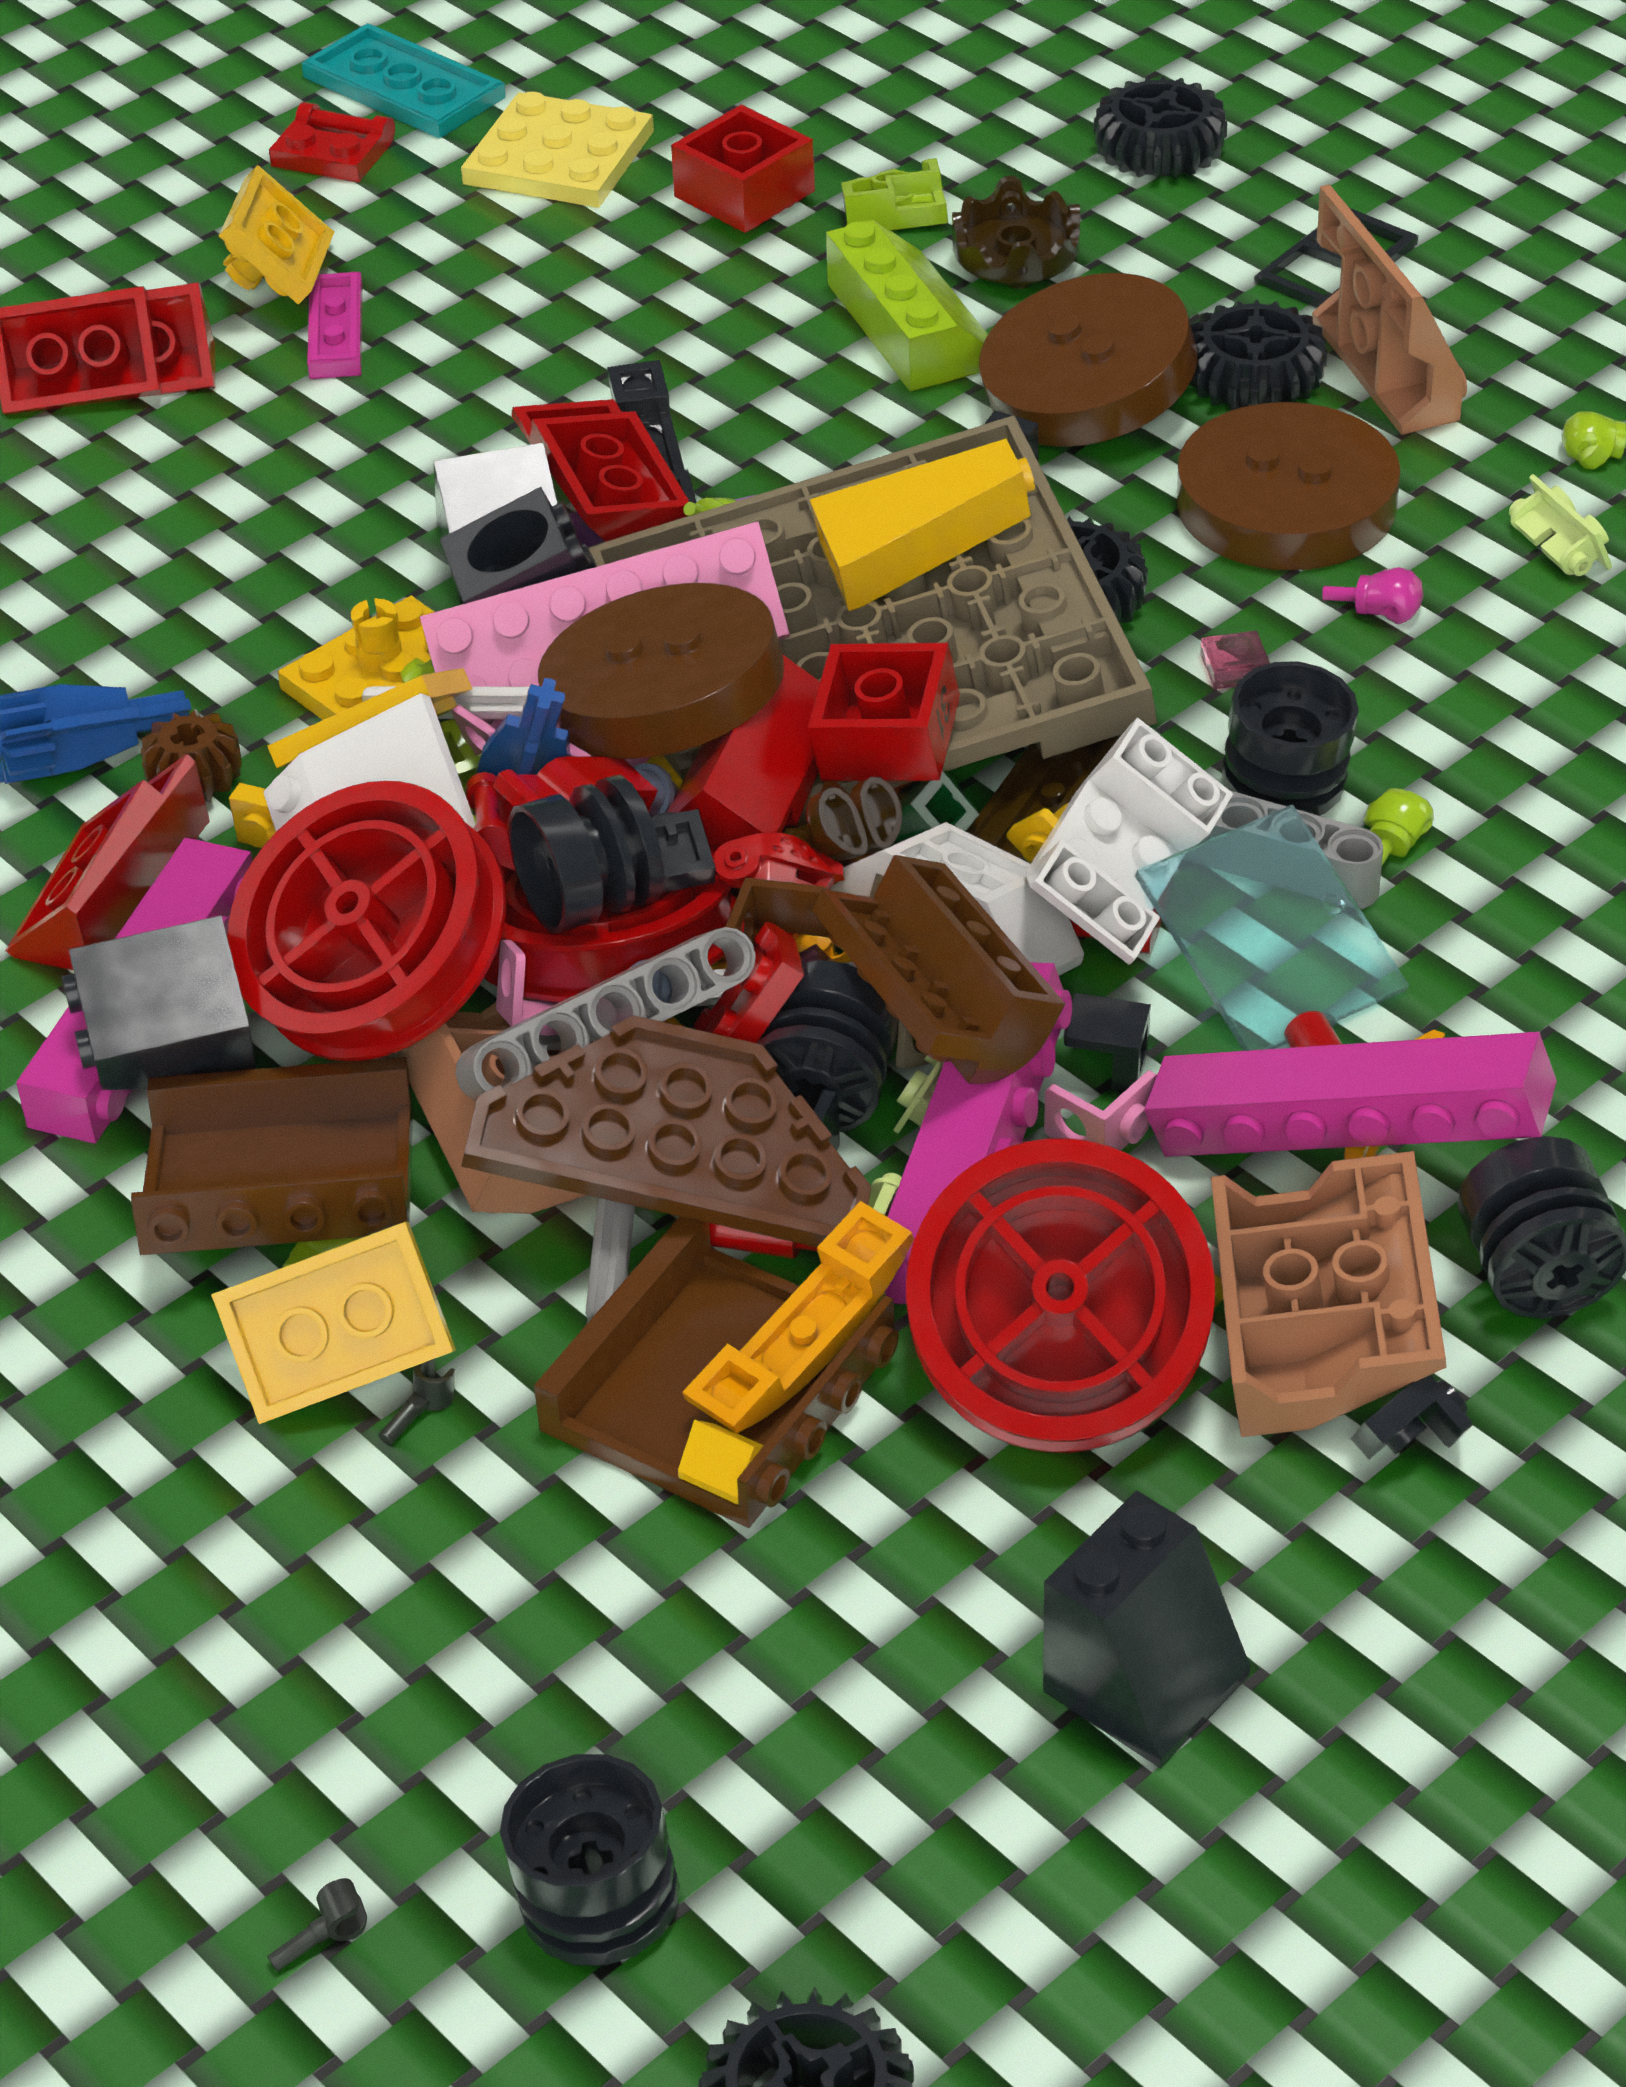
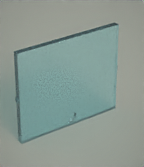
[1135,804,1409,1051]

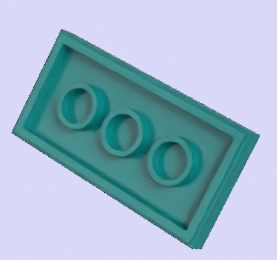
[301,23,506,139]

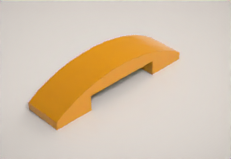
[682,1201,914,1434]

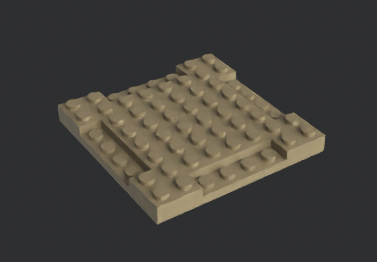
[588,415,1157,828]

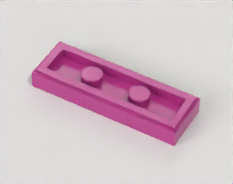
[307,272,363,379]

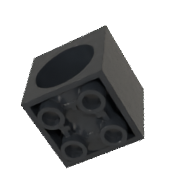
[440,486,598,604]

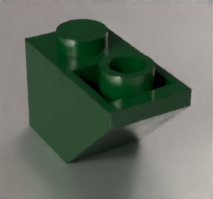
[888,770,979,848]

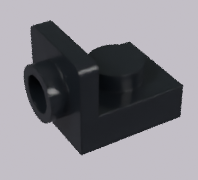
[651,809,716,893]
[1350,1375,1473,1460]

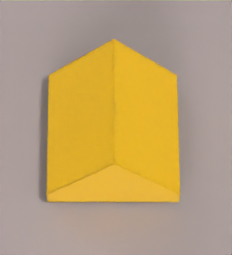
[678,1420,764,1505]

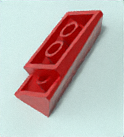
[0,282,215,415]
[511,399,690,542]
[667,655,820,846]
[5,754,210,970]

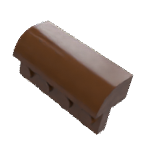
[811,855,1065,1084]

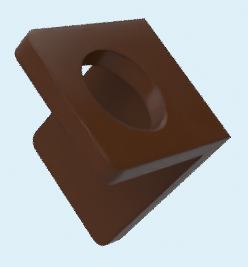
[726,877,829,947]

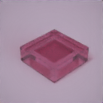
[1200,630,1270,690]

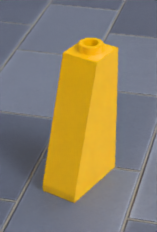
[809,438,1035,611]

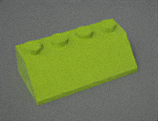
[826,220,988,392]

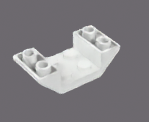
[1025,717,1233,965]
[830,822,1084,976]

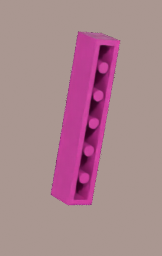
[16,837,253,1144]
[885,962,1072,1304]
[1144,1032,1557,1157]

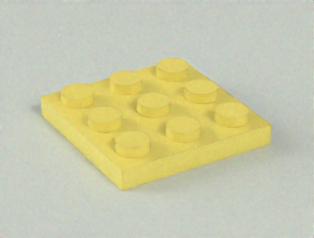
[461,92,654,208]

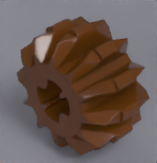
[141,709,242,802]

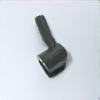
[378,1359,455,1446]
[267,1878,367,1972]

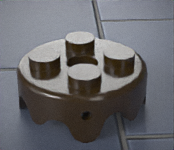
[952,175,1080,289]

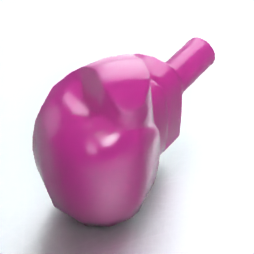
[1322,567,1424,624]

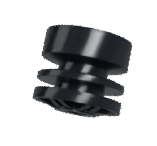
[1221,661,1359,816]
[508,775,665,933]
[757,960,898,1132]
[1458,1136,1626,1319]
[499,1754,680,1965]

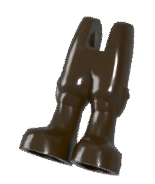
[782,777,903,876]

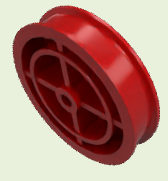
[227,781,507,1061]
[484,845,737,1002]
[906,1138,1215,1453]

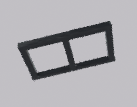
[1254,208,1418,308]

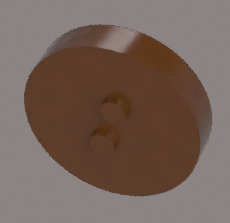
[979,273,1197,446]
[1177,402,1400,570]
[538,583,784,759]

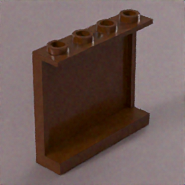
[131,1057,413,1255]
[534,1216,899,1528]

